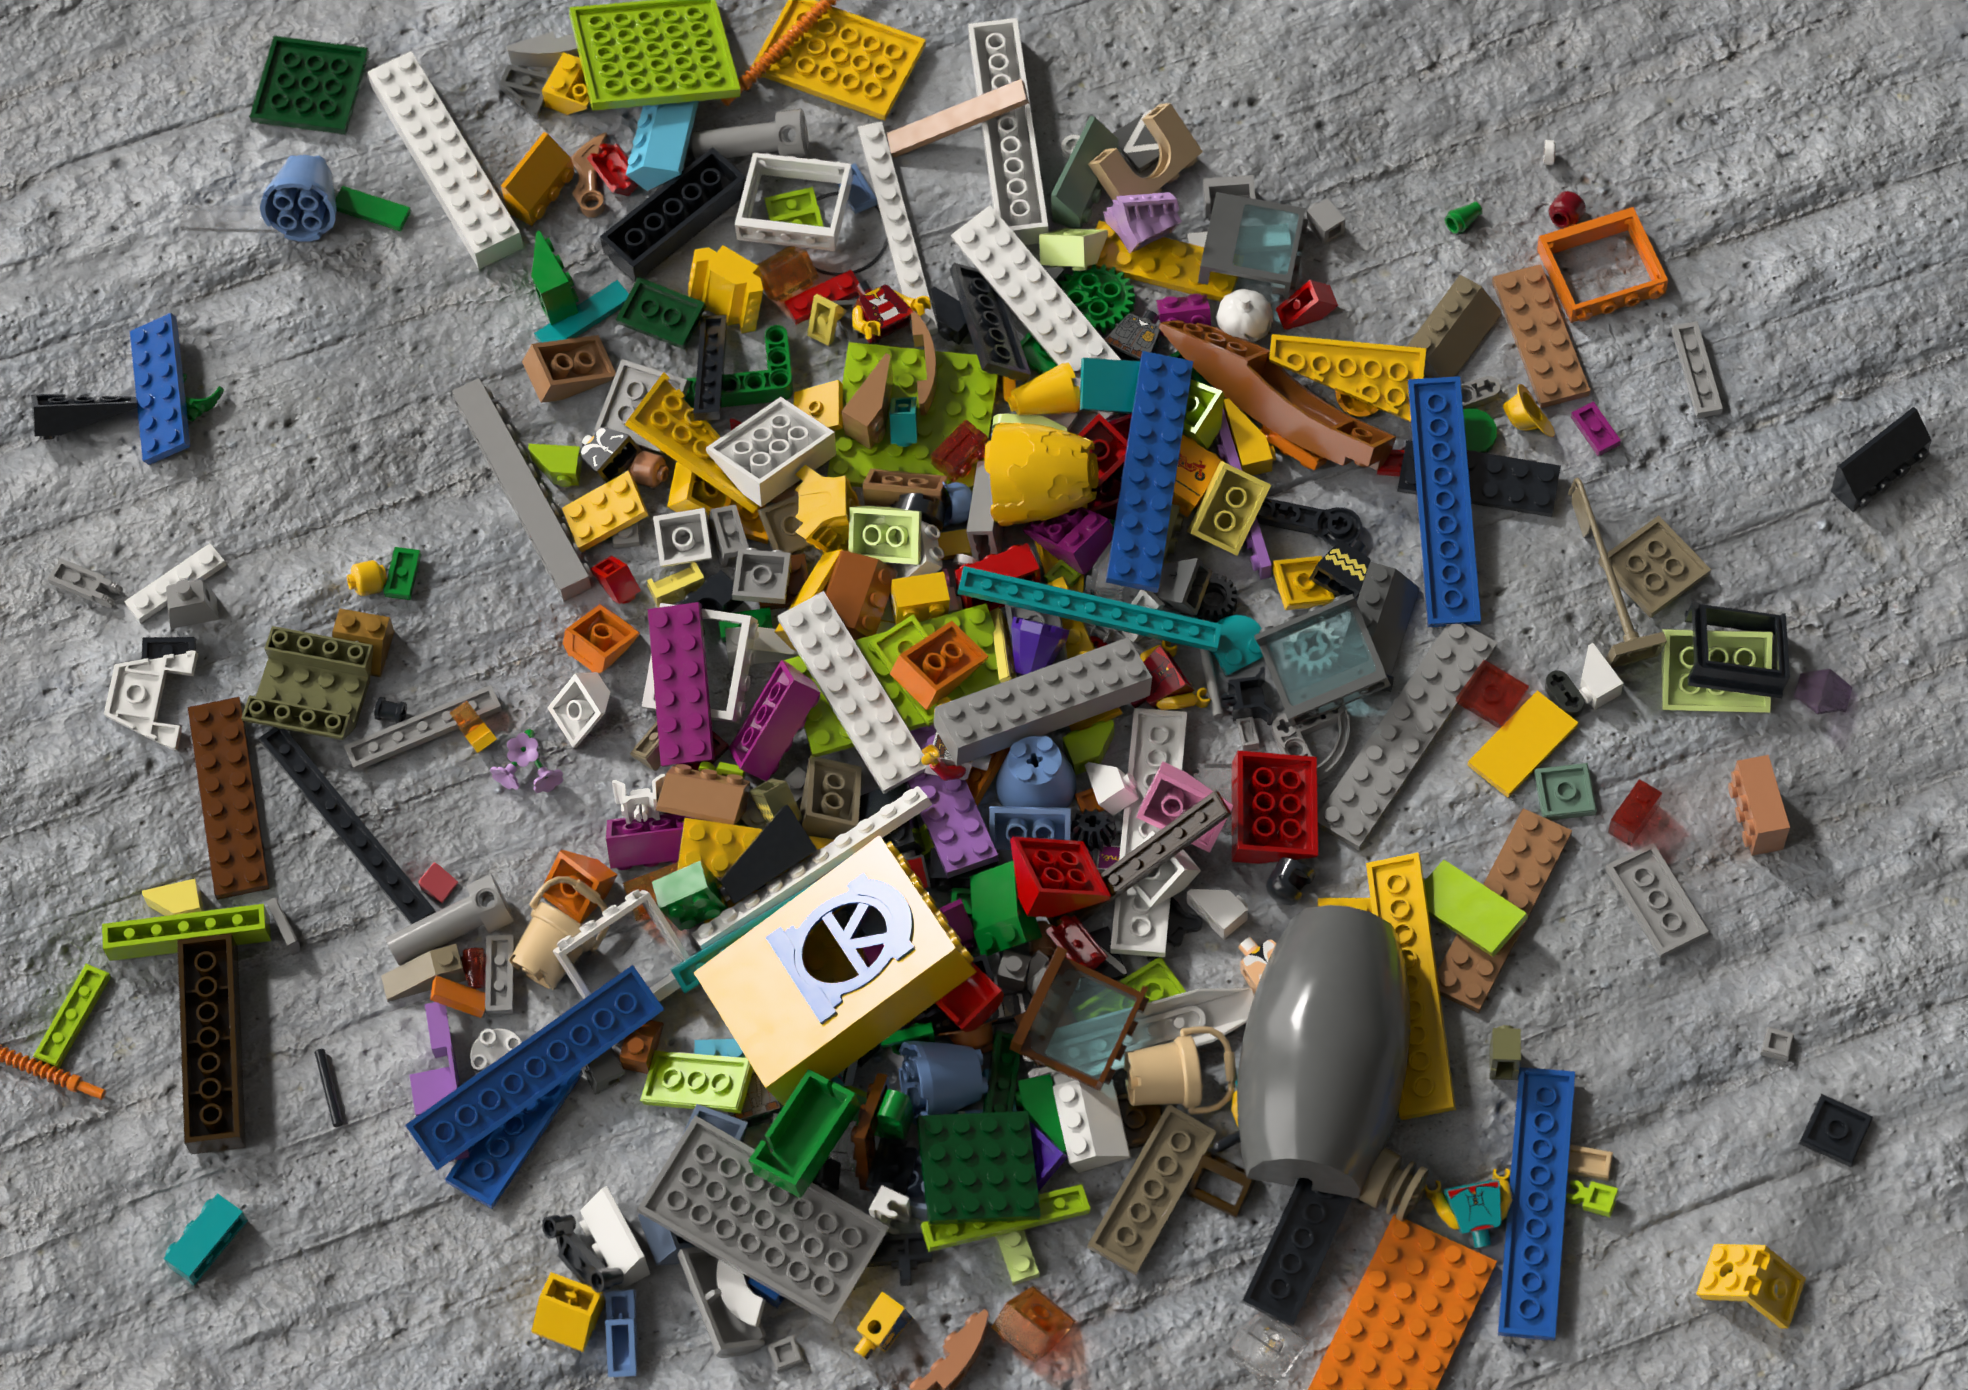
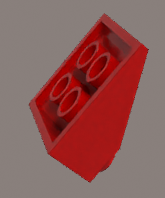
[1010,836,1111,917]

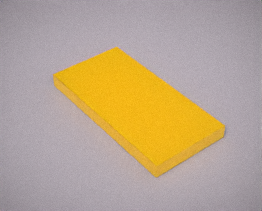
[1467,690,1578,798]

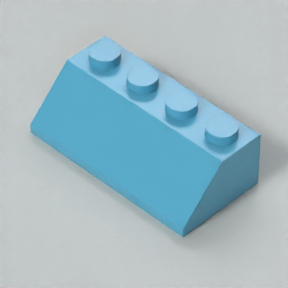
[626,101,699,191]

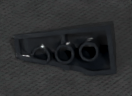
[31,394,138,440]

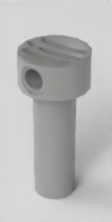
[692,109,809,160]
[385,874,515,966]

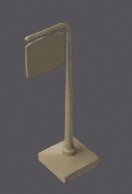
[1568,477,1667,668]

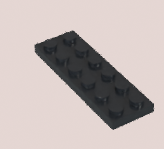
[950,262,1031,382]
[1397,440,1561,517]
[1241,1177,1353,1327]

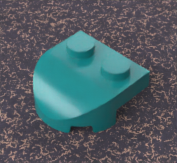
[1211,615,1274,676]

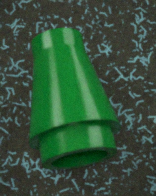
[1445,201,1483,234]

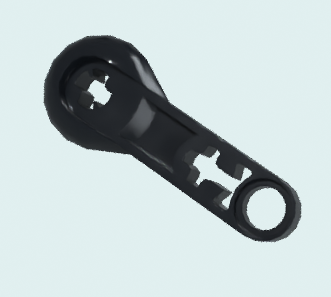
[1256,498,1362,546]

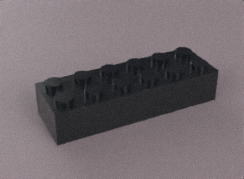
[600,147,746,282]

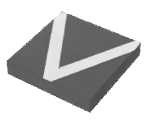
[1113,110,1160,173]

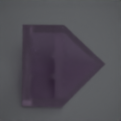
[1794,668,1853,714]

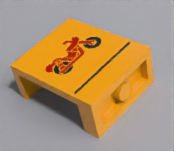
[1172,434,1224,517]

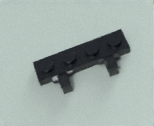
[853,1232,933,1290]

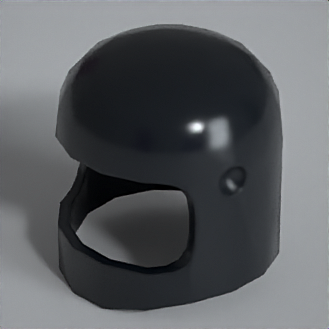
[1266,857,1316,906]

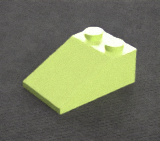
[849,505,921,565]

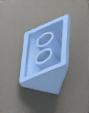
[989,806,1072,850]

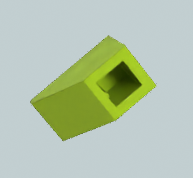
[1062,720,1115,775]

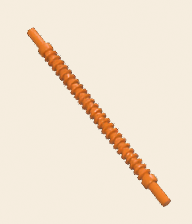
[721,0,840,106]
[0,1044,106,1100]

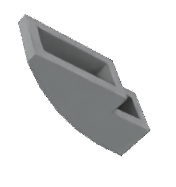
[506,31,580,68]

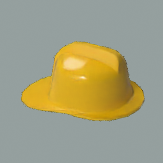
[1503,384,1555,437]

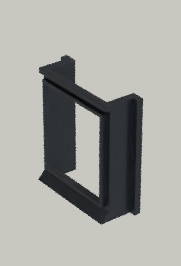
[1685,599,1790,699]

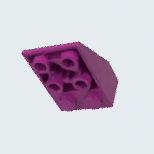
[1023,507,1114,575]

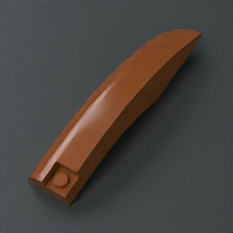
[1159,321,1396,470]

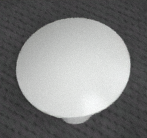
[470,1029,522,1074]

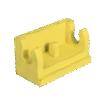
[647,562,705,608]

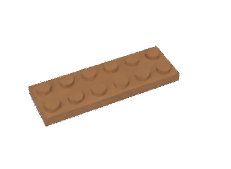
[1492,264,1590,409]

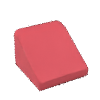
[418,862,458,903]

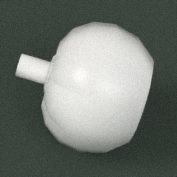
[1216,288,1274,343]

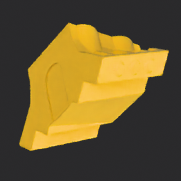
[687,245,764,334]
[795,465,860,553]

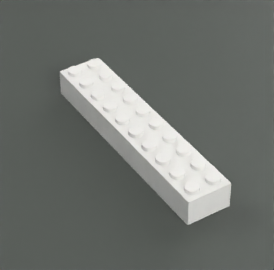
[968,18,1048,245]
[367,51,524,269]

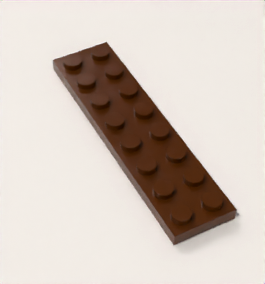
[187,697,270,900]

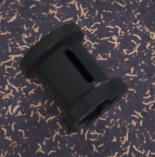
[374,697,407,724]

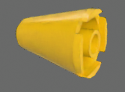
[1008,362,1080,415]

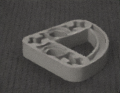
[1272,705,1350,783]

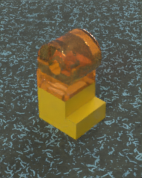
[449,701,497,753]

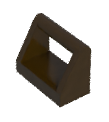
[1186,1151,1256,1218]

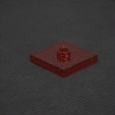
[1455,660,1529,729]

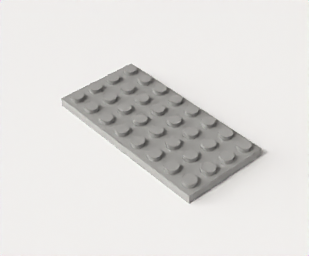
[637,1115,889,1325]

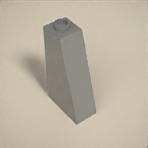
[966,461,1004,561]

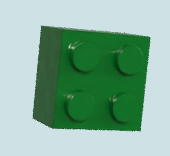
[652,861,728,931]

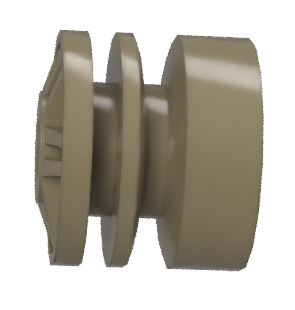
[1359,1148,1429,1222]

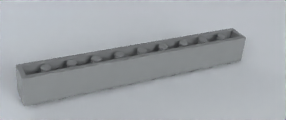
[452,378,593,601]

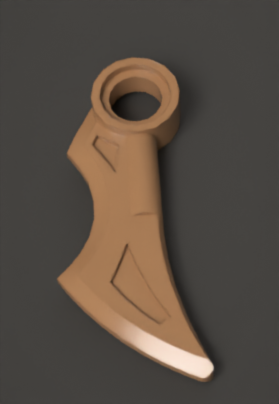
[571,132,608,218]

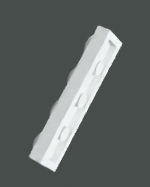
[124,543,226,624]

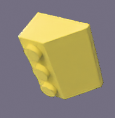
[1187,461,1271,556]

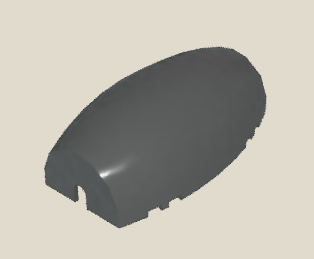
[1237,905,1411,1198]

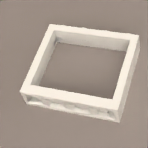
[735,153,853,251]
[642,603,759,724]
[553,890,690,1002]

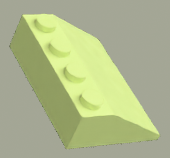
[1661,629,1773,713]

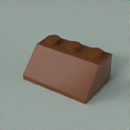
[825,550,898,640]

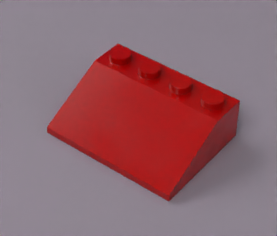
[1231,750,1318,864]

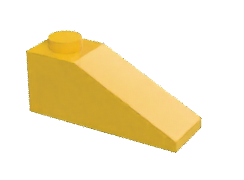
[1223,398,1276,476]

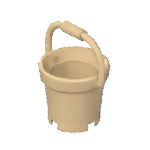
[508,876,610,990]
[1124,1026,1237,1115]

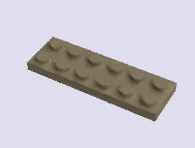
[1087,1104,1217,1275]

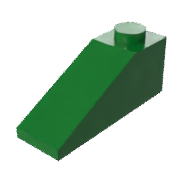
[1015,1074,1068,1161]

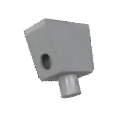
[166,580,220,629]

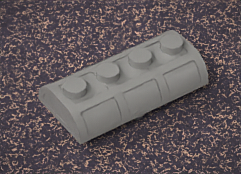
[677,1247,766,1358]

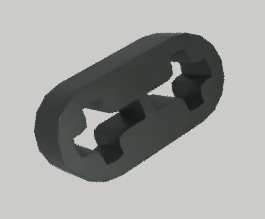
[1545,670,1584,718]

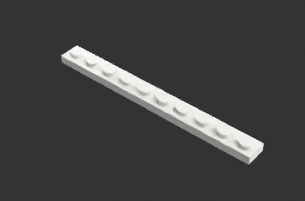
[858,121,938,335]
[691,786,932,950]

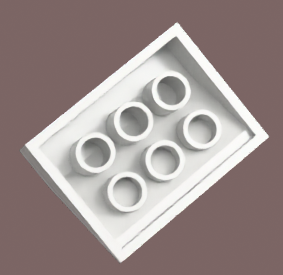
[706,397,836,507]

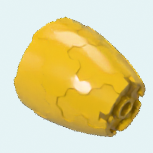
[984,423,1099,526]

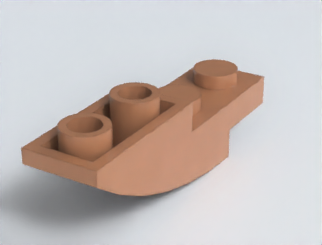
[909,1309,990,1390]

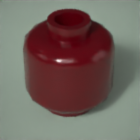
[1548,191,1586,228]

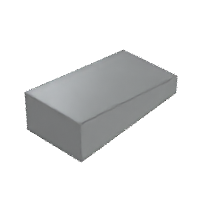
[1236,717,1259,751]

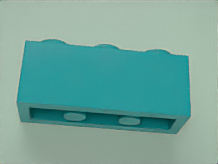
[163,1193,248,1286]

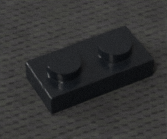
[141,637,196,660]

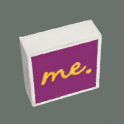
[1097,846,1121,873]

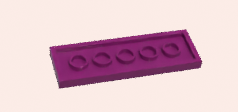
[648,602,715,767]

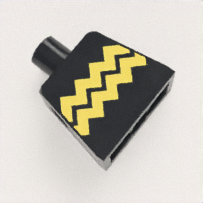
[1309,540,1371,598]

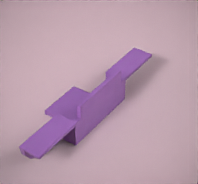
[410,1002,469,1163]

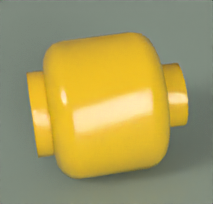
[347,560,387,596]

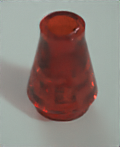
[460,948,486,989]

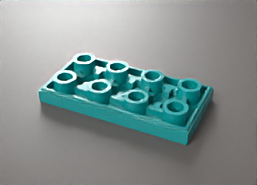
[1080,358,1140,414]

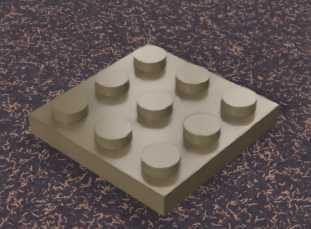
[1598,515,1711,618]

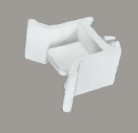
[612,774,665,824]

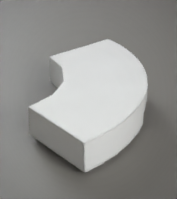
[717,1260,766,1327]

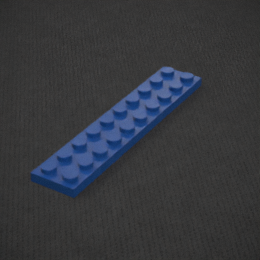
[1105,351,1193,593]
[1408,376,1481,627]
[405,965,664,1171]
[1498,1067,1575,1341]

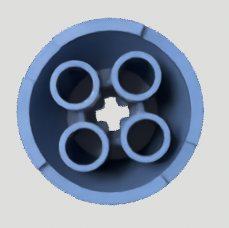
[260,155,337,242]
[996,736,1077,808]
[899,1041,988,1125]

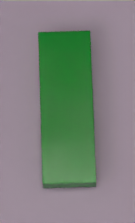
[335,186,411,232]

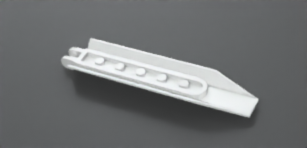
[1023,988,1254,1085]

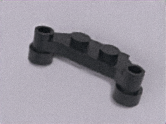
[542,1214,624,1293]

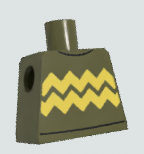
[749,779,803,824]

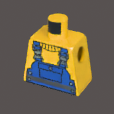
[854,1292,913,1360]

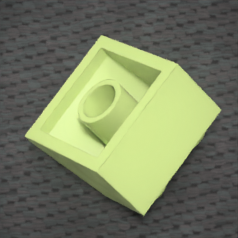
[1039,228,1108,271]

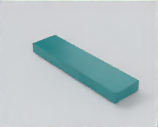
[534,280,629,343]

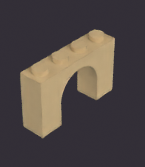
[1088,103,1203,201]

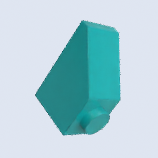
[889,397,918,447]

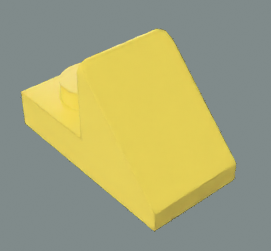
[807,294,847,346]

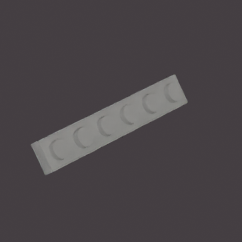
[344,685,502,772]

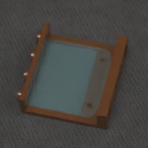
[1010,946,1150,1091]

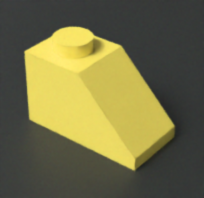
[142,879,204,916]

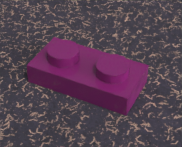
[1571,401,1621,457]

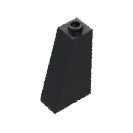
[718,804,817,904]

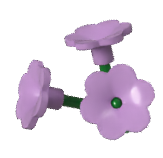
[490,729,563,793]

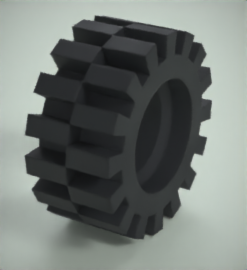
[1197,573,1237,623]

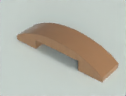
[911,312,938,415]

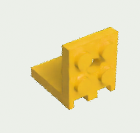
[1696,1244,1806,1329]

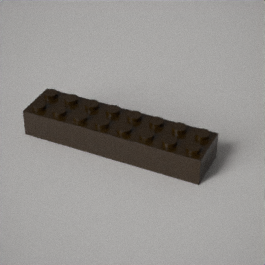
[177,933,246,1155]

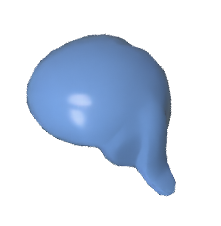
[942,482,973,527]

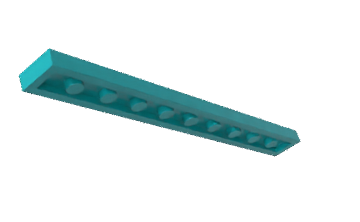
[957,566,1222,652]

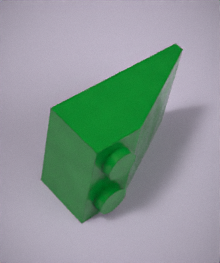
[970,861,1042,956]

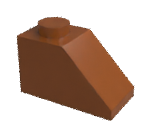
[619,1020,664,1074]

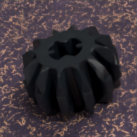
[1071,808,1116,852]

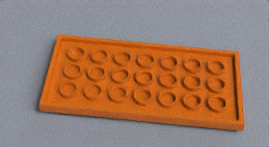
[1308,1214,1497,1390]

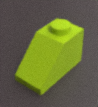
[528,443,583,487]

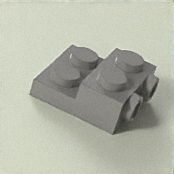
[732,548,792,604]

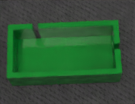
[748,1069,860,1198]

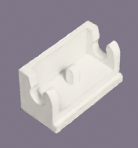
[869,1186,912,1235]

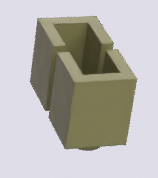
[1489,1025,1521,1080]

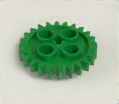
[1058,264,1136,335]

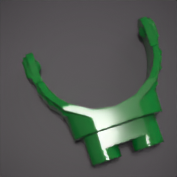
[183,373,224,421]

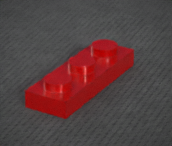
[784,269,859,325]

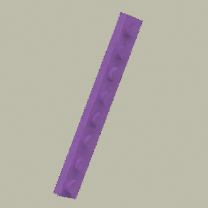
[1215,410,1271,580]

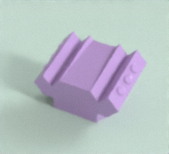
[1103,192,1182,254]

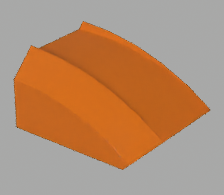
[563,604,640,673]

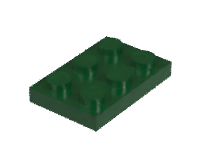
[616,277,707,350]

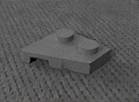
[499,64,550,119]

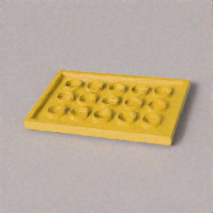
[752,0,926,121]

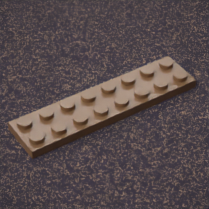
[1437,808,1572,1013]

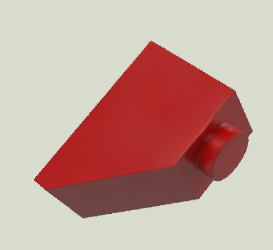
[1275,280,1339,330]
[590,555,641,604]

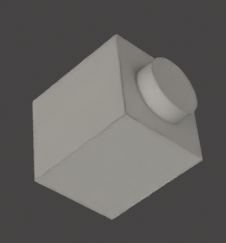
[1307,198,1345,245]
[997,950,1031,992]

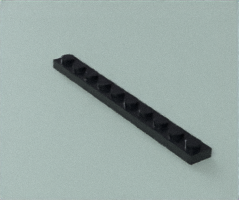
[259,727,436,925]

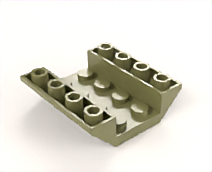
[241,626,373,740]

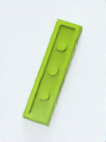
[33,964,111,1070]

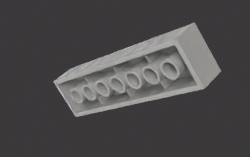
[934,638,1152,766]

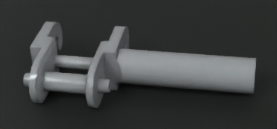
[1088,624,1146,656]

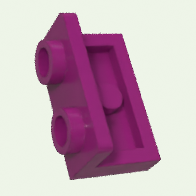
[1156,293,1211,336]

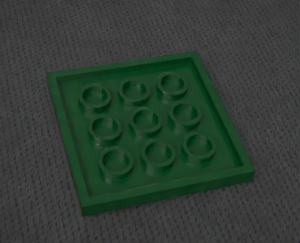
[249,35,369,135]
[917,1111,1041,1225]

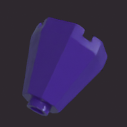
[1011,617,1070,676]

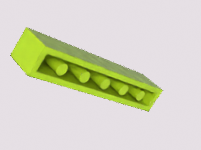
[102,904,271,961]

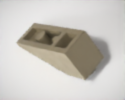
[381,944,467,1002]

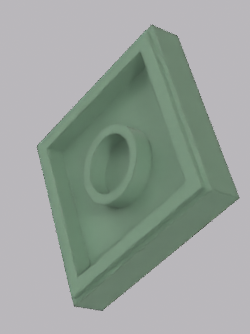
[1534,763,1597,820]

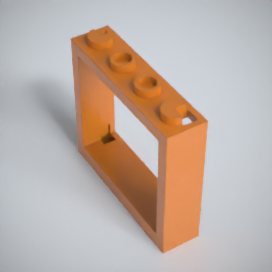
[1537,207,1668,323]

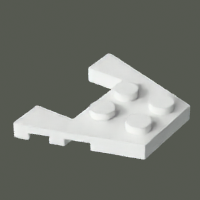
[104,650,198,751]

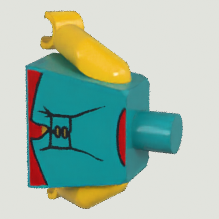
[1425,1168,1512,1248]

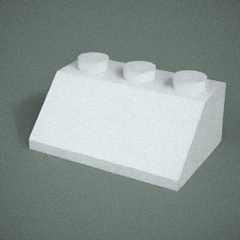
[1052,1080,1131,1173]
[579,1186,650,1290]

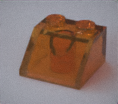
[756,246,820,302]
[991,1286,1076,1363]

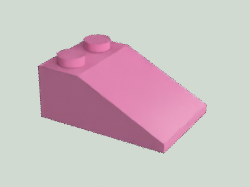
[1136,761,1233,853]

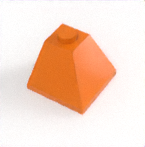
[543,850,618,924]

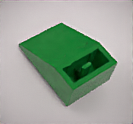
[531,230,579,325]

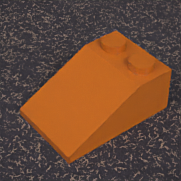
[890,621,989,710]

